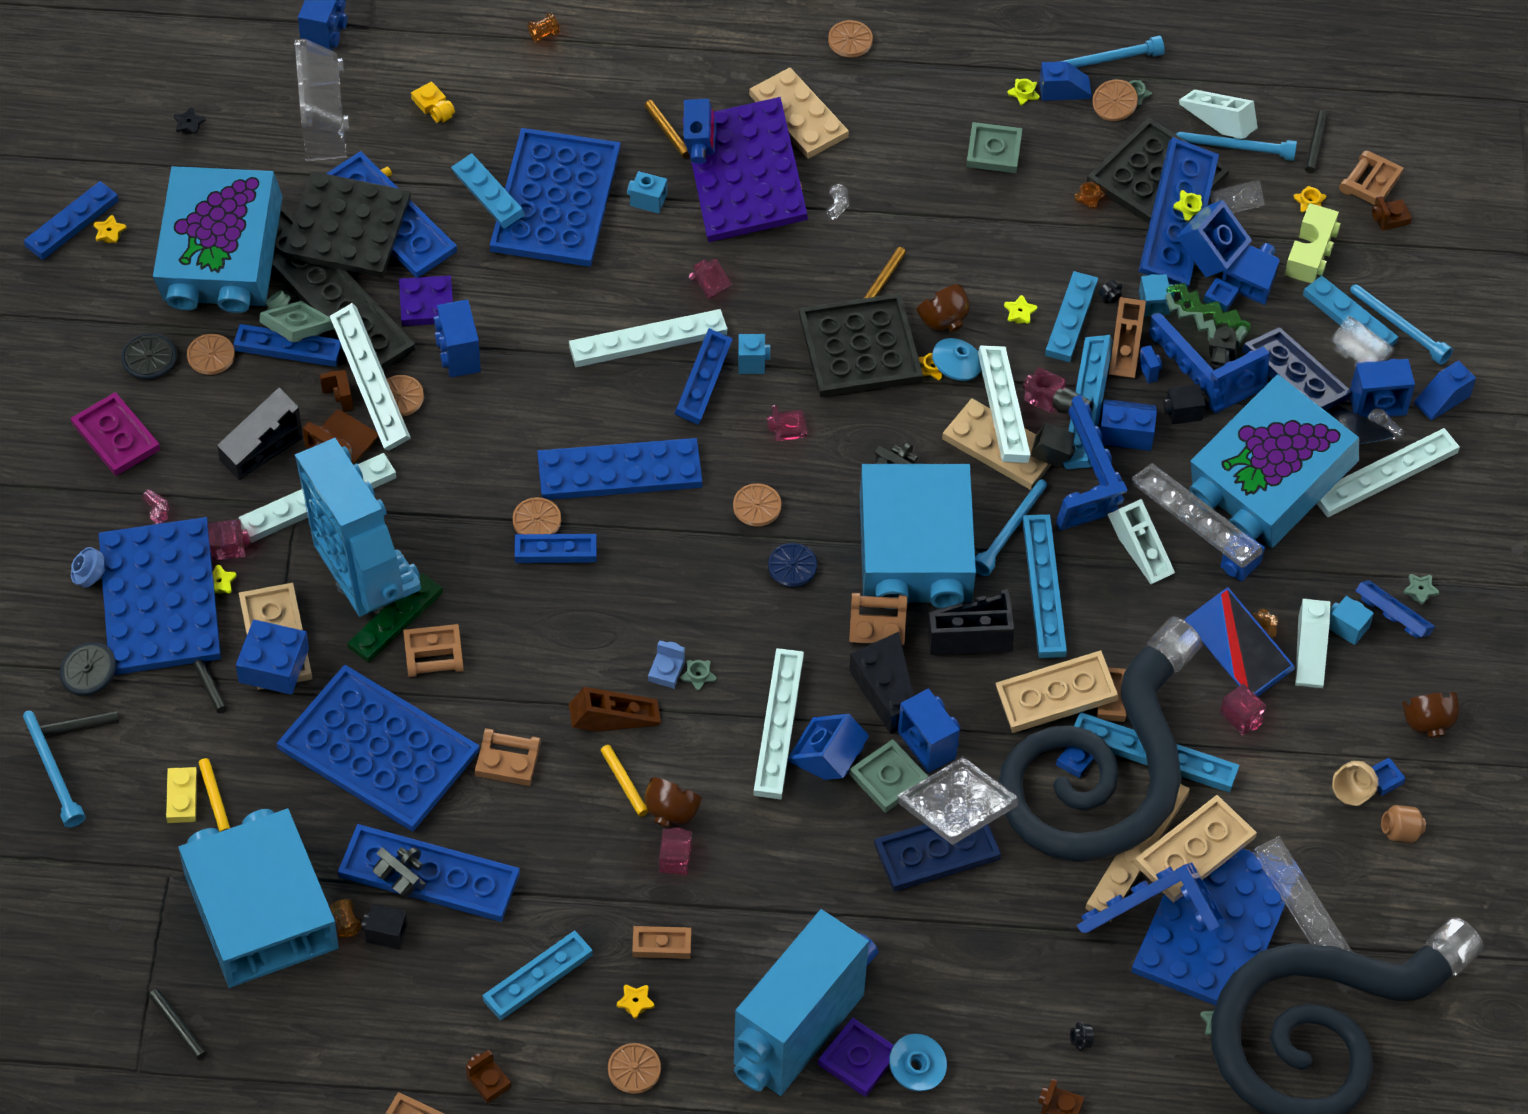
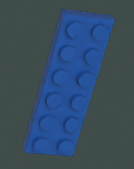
[1138,137,1219,289]
[326,151,457,278]
[537,438,702,500]
[338,824,520,922]

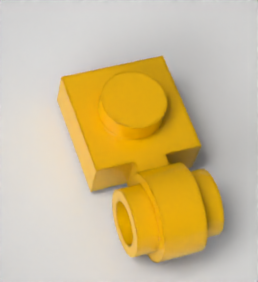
[411,81,455,123]

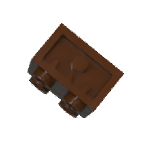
[303,409,379,465]

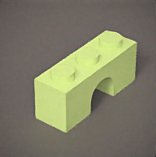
[1285,203,1341,283]

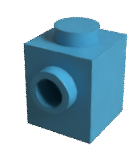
[627,171,667,214]
[1139,274,1174,317]
[738,334,770,374]
[1329,596,1374,645]

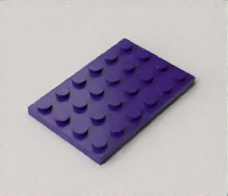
[683,97,808,242]

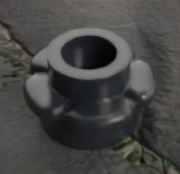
[1098,280,1123,303]
[1070,1022,1094,1051]

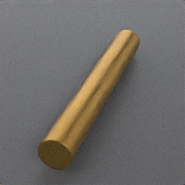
[644,100,689,158]
[863,247,906,299]

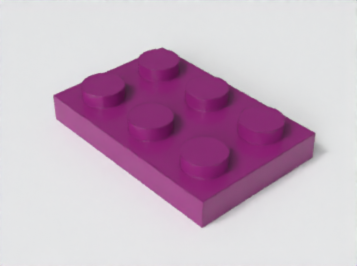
[70,392,160,476]

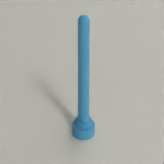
[1064,35,1165,68]
[1176,132,1297,161]
[1350,284,1453,365]
[975,479,1047,576]
[23,711,86,828]

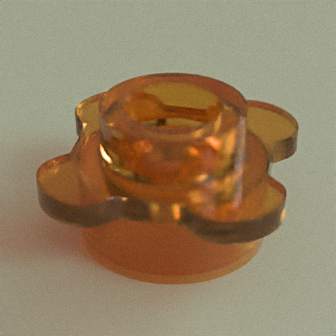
[1074,182,1104,208]

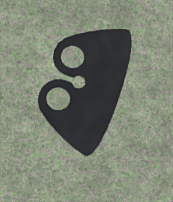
[1326,405,1394,444]

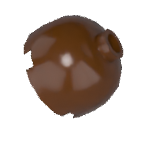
[916,284,970,333]
[1402,692,1459,738]
[644,777,703,828]

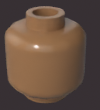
[1381,805,1426,843]

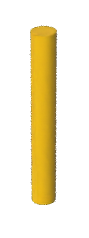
[600,745,648,817]
[198,758,230,832]

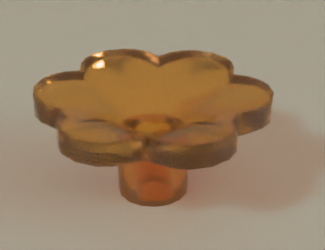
[1250,609,1278,638]

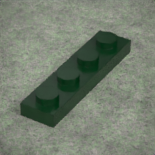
[347,573,443,663]

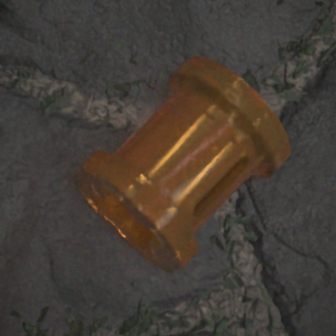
[527,13,560,43]
[329,899,362,937]

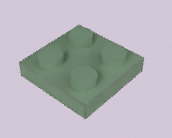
[966,122,1022,173]
[259,301,334,342]
[849,739,929,813]

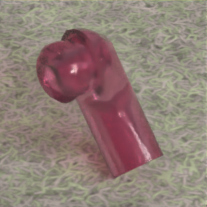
[142,489,169,524]

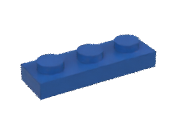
[515,534,597,563]
[1356,580,1436,638]

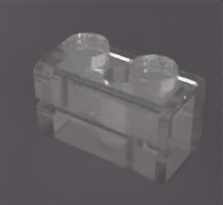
[1331,315,1395,366]

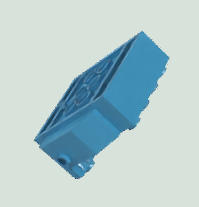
[295,438,421,617]

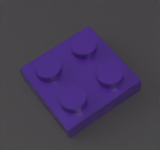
[399,275,453,326]
[818,1018,894,1097]

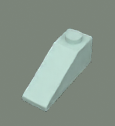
[1179,90,1258,139]
[1108,499,1175,584]
[1295,599,1330,688]

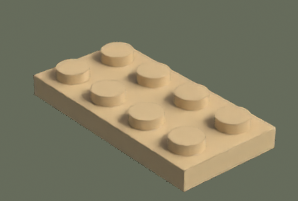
[749,67,849,159]
[942,398,1051,490]
[239,583,312,690]
[995,650,1119,733]
[1134,795,1257,903]

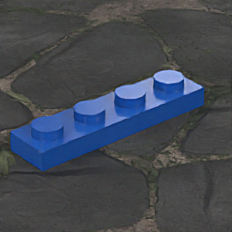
[24,181,119,260]
[233,324,342,367]
[674,328,732,425]

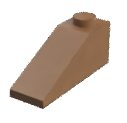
[1109,297,1146,379]

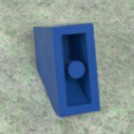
[1039,61,1092,101]
[1414,360,1476,421]

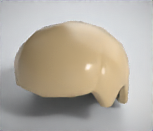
[1332,761,1379,806]

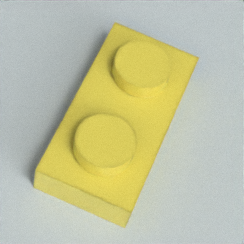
[166,767,197,823]

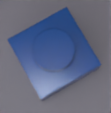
[1203,278,1239,312]
[1138,345,1162,383]
[1056,746,1094,779]
[1372,758,1406,796]

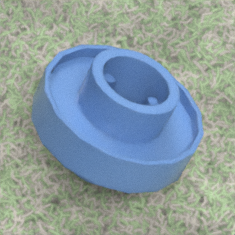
[71,547,105,588]

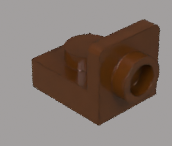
[1372,196,1412,231]
[320,370,353,412]
[466,1050,511,1104]
[1038,1079,1084,1114]

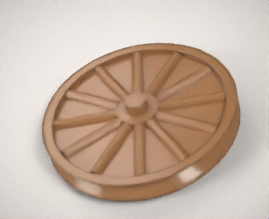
[828,20,873,57]
[1093,79,1138,121]
[187,334,235,375]
[387,375,424,417]
[733,483,781,526]
[512,497,561,534]
[608,1043,661,1094]

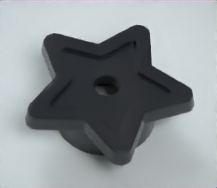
[174,107,206,134]

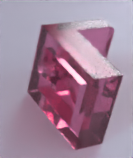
[689,258,732,299]
[767,405,807,441]

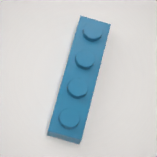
[451,153,525,229]
[1045,271,1098,362]
[1303,275,1398,357]
[482,930,593,1021]

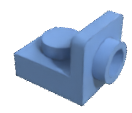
[648,641,685,689]

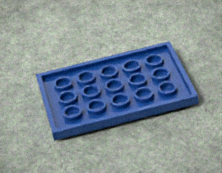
[490,128,621,267]
[99,517,221,675]
[276,665,480,832]
[1131,848,1299,1006]

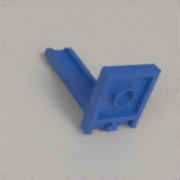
[1149,313,1270,414]
[1056,395,1127,531]
[1077,862,1226,933]

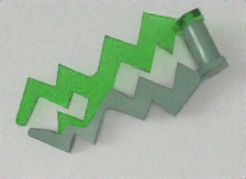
[1165,283,1251,349]

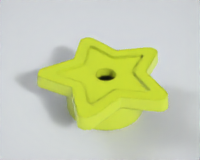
[1008,79,1040,105]
[1173,190,1202,221]
[1004,295,1037,324]
[213,565,237,594]

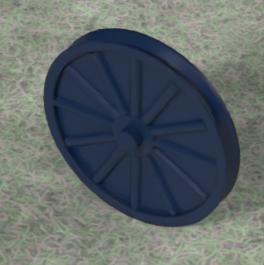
[768,543,817,587]

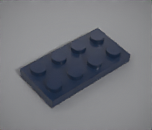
[1242,327,1352,411]
[874,807,1001,892]

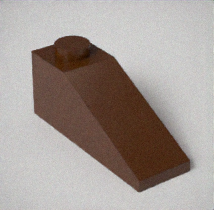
[569,687,661,732]

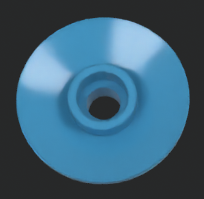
[932,338,982,381]
[889,1034,947,1092]

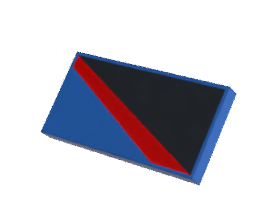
[1184,587,1295,702]

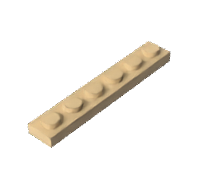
[1086,784,1190,922]

